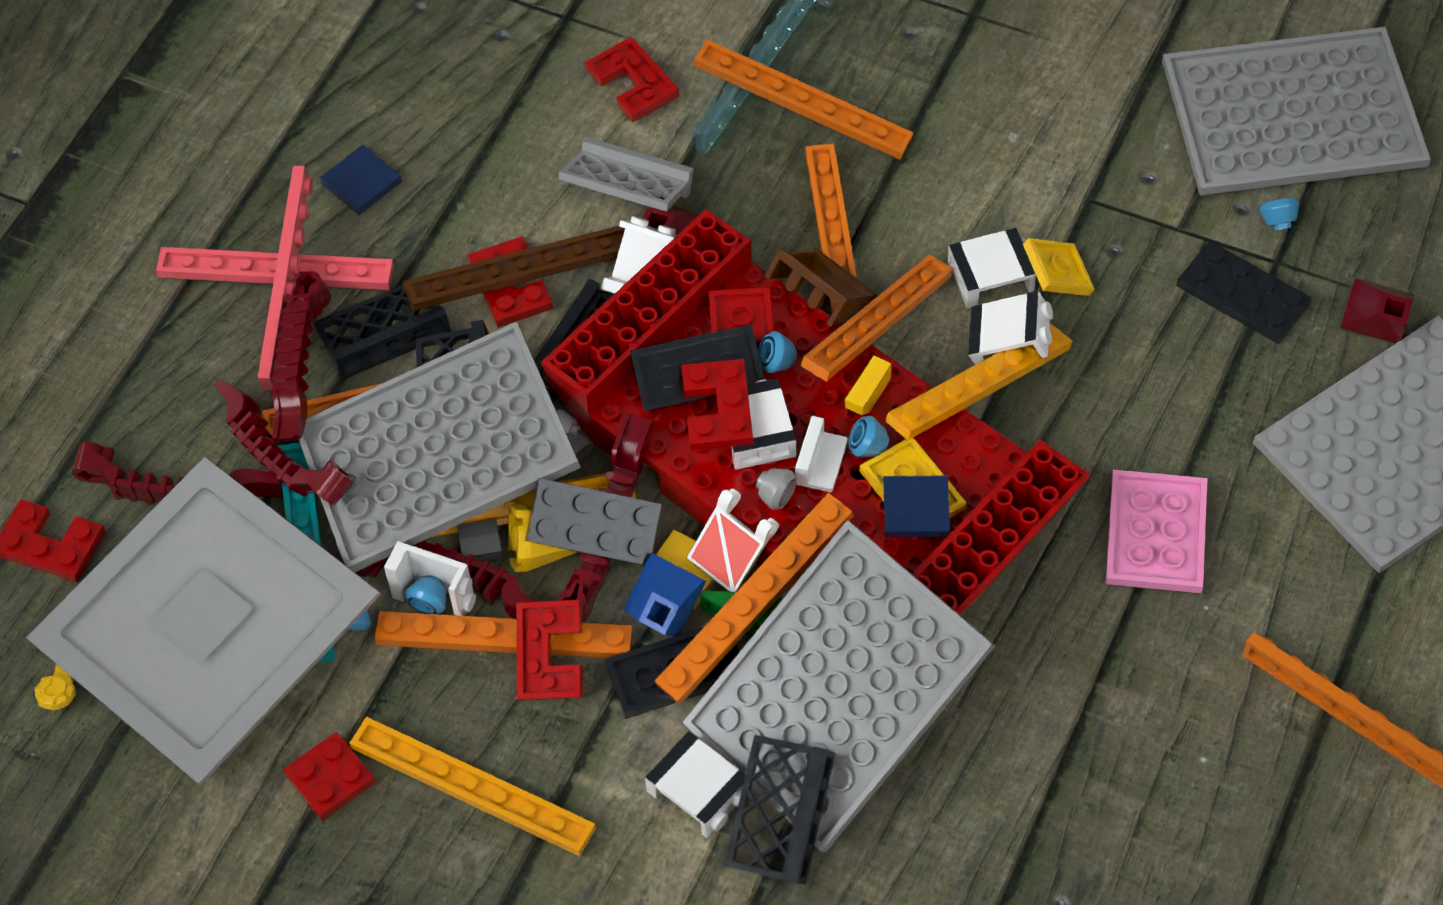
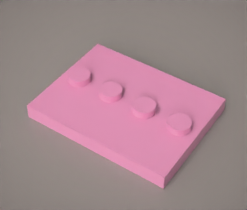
[1105,470,1207,593]

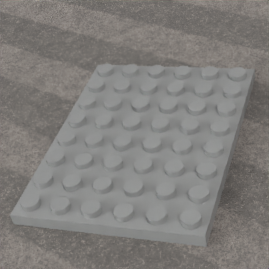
[1162,27,1431,196]
[1253,316,1443,573]
[299,321,581,573]
[682,520,995,853]

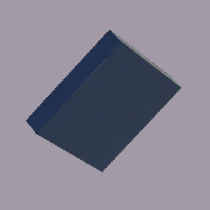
[320,145,402,215]
[883,476,950,537]

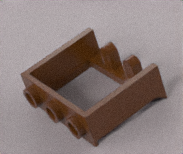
[765,247,879,327]

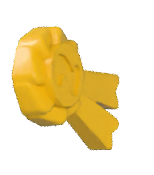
[34,664,76,710]

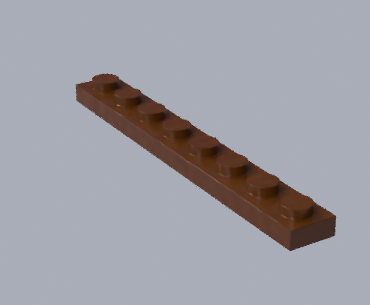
[404,226,625,311]

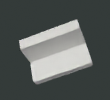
[795,416,848,492]

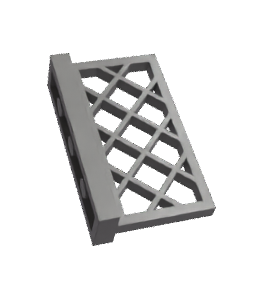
[558,137,694,212]

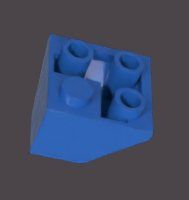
[623,553,706,637]

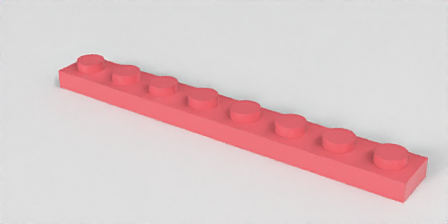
[258,166,313,391]
[156,247,394,290]

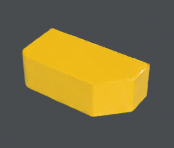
[845,356,891,415]

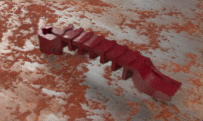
[271,271,331,442]
[213,379,355,506]
[558,413,654,622]
[72,442,283,505]
[343,540,538,619]

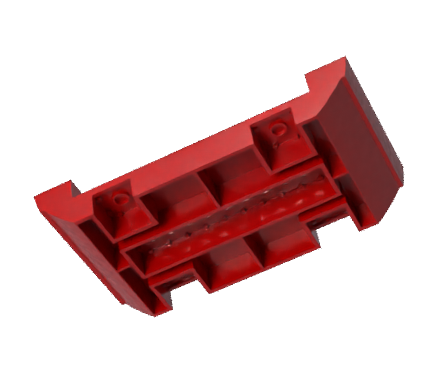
[541,209,1091,616]

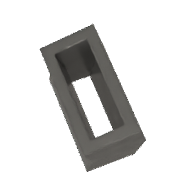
[458,519,503,562]

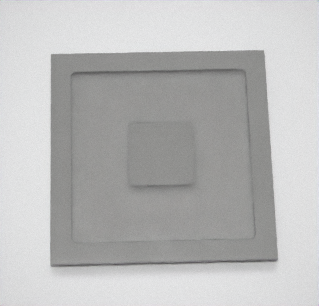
[26,457,381,786]

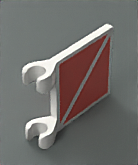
[687,488,779,592]

